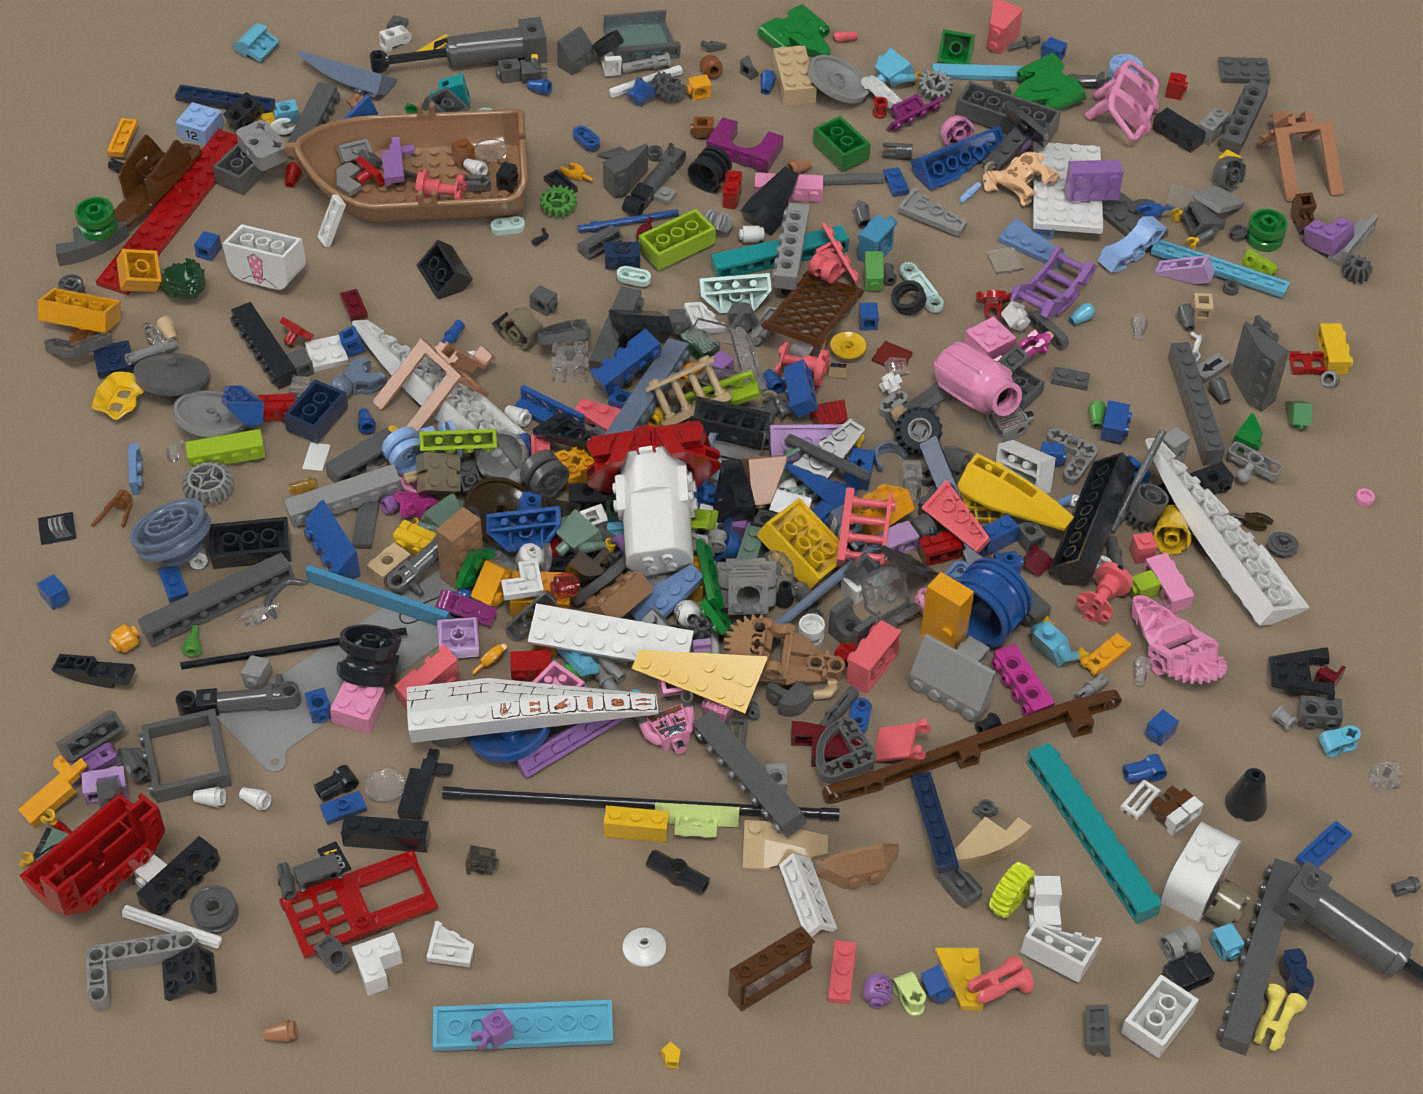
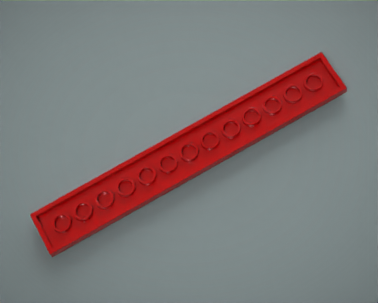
[96,129,238,296]

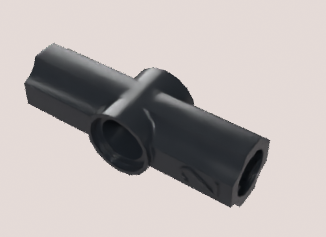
[646,849,710,895]

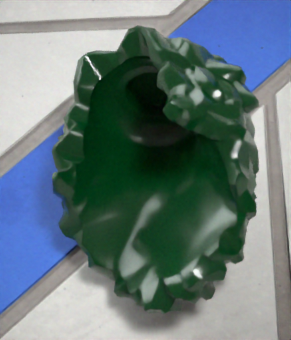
[160,258,206,300]

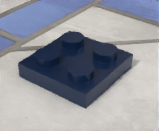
[93,340,134,378]

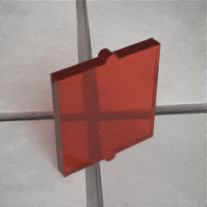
[871,340,913,373]

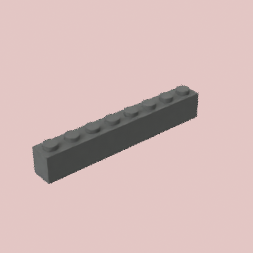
[1168,342,1225,466]
[138,553,294,646]
[692,709,807,838]

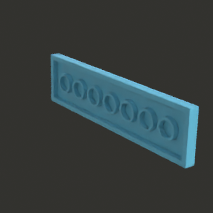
[433,1000,613,1051]

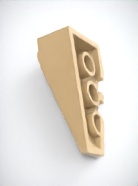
[742,820,828,871]

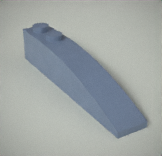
[297,50,397,98]

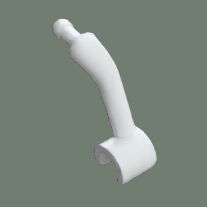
[1190,332,1202,364]

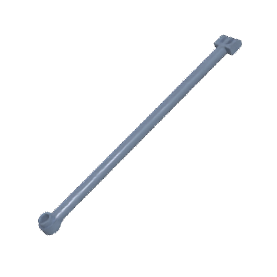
[755,543,882,649]

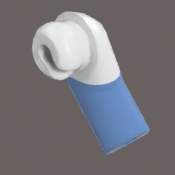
[1056,494,1079,508]

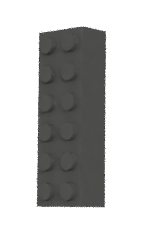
[955,81,1061,143]

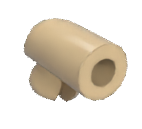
[813,678,839,700]

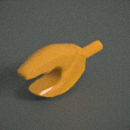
[559,163,594,182]
[472,643,507,675]

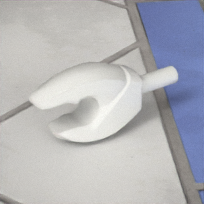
[270,118,295,135]

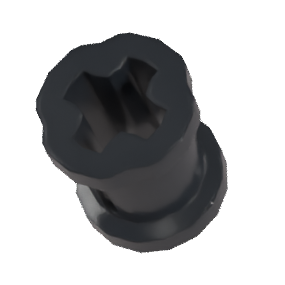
[974,712,1002,733]

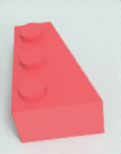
[394,644,460,710]

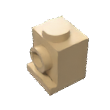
[1192,293,1214,321]

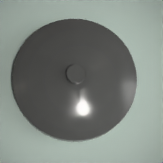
[134,353,209,396]

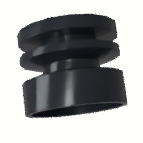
[687,146,732,192]

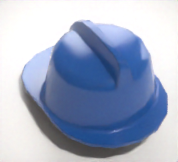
[714,517,742,562]

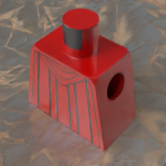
[810,399,848,425]

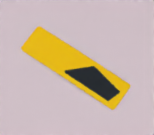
[416,34,448,52]

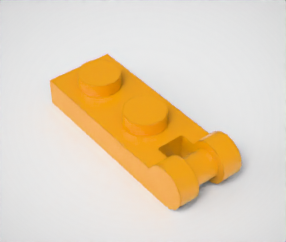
[1080,633,1132,677]

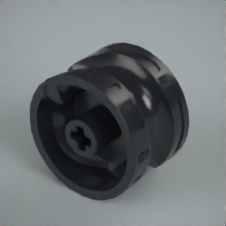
[336,624,401,687]

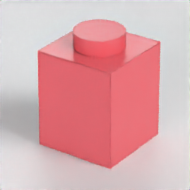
[1129,532,1157,564]

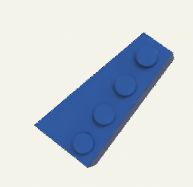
[590,329,662,398]

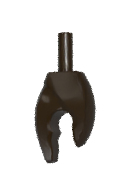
[1231,512,1274,531]

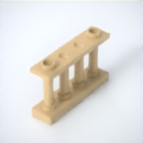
[646,355,733,425]

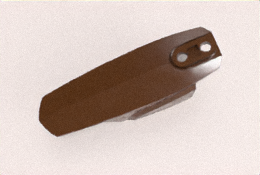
[114,135,202,228]

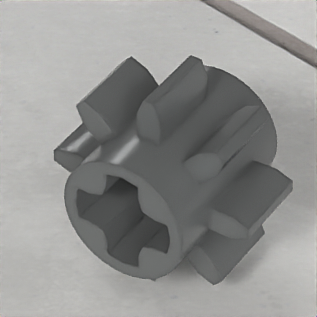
[686,615,713,639]

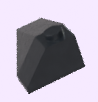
[713,459,756,523]

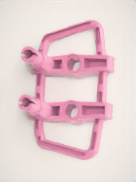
[1085,59,1160,141]

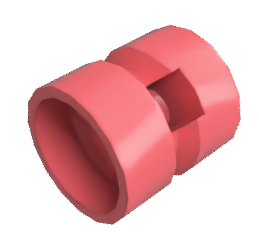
[808,253,841,283]

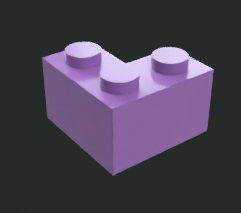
[1304,217,1354,257]

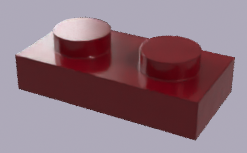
[340,289,368,322]

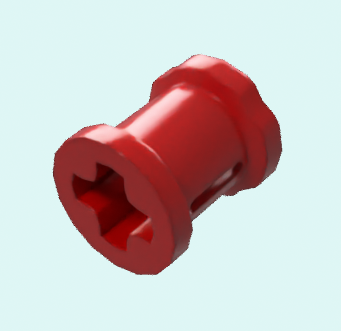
[872,96,888,119]

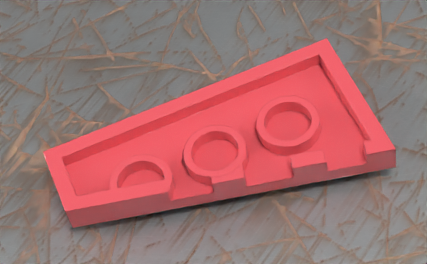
[921,480,991,554]

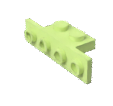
[655,802,739,838]

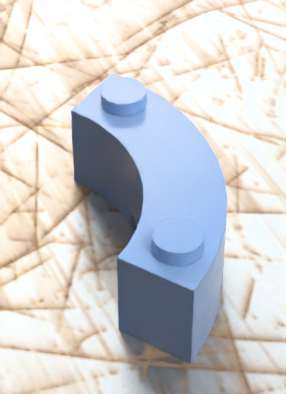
[1098,216,1166,273]

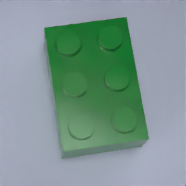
[813,116,871,171]

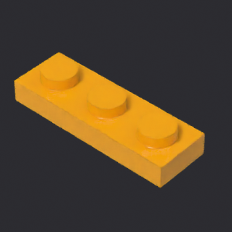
[107,118,138,158]

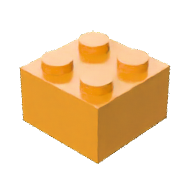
[117,249,162,292]

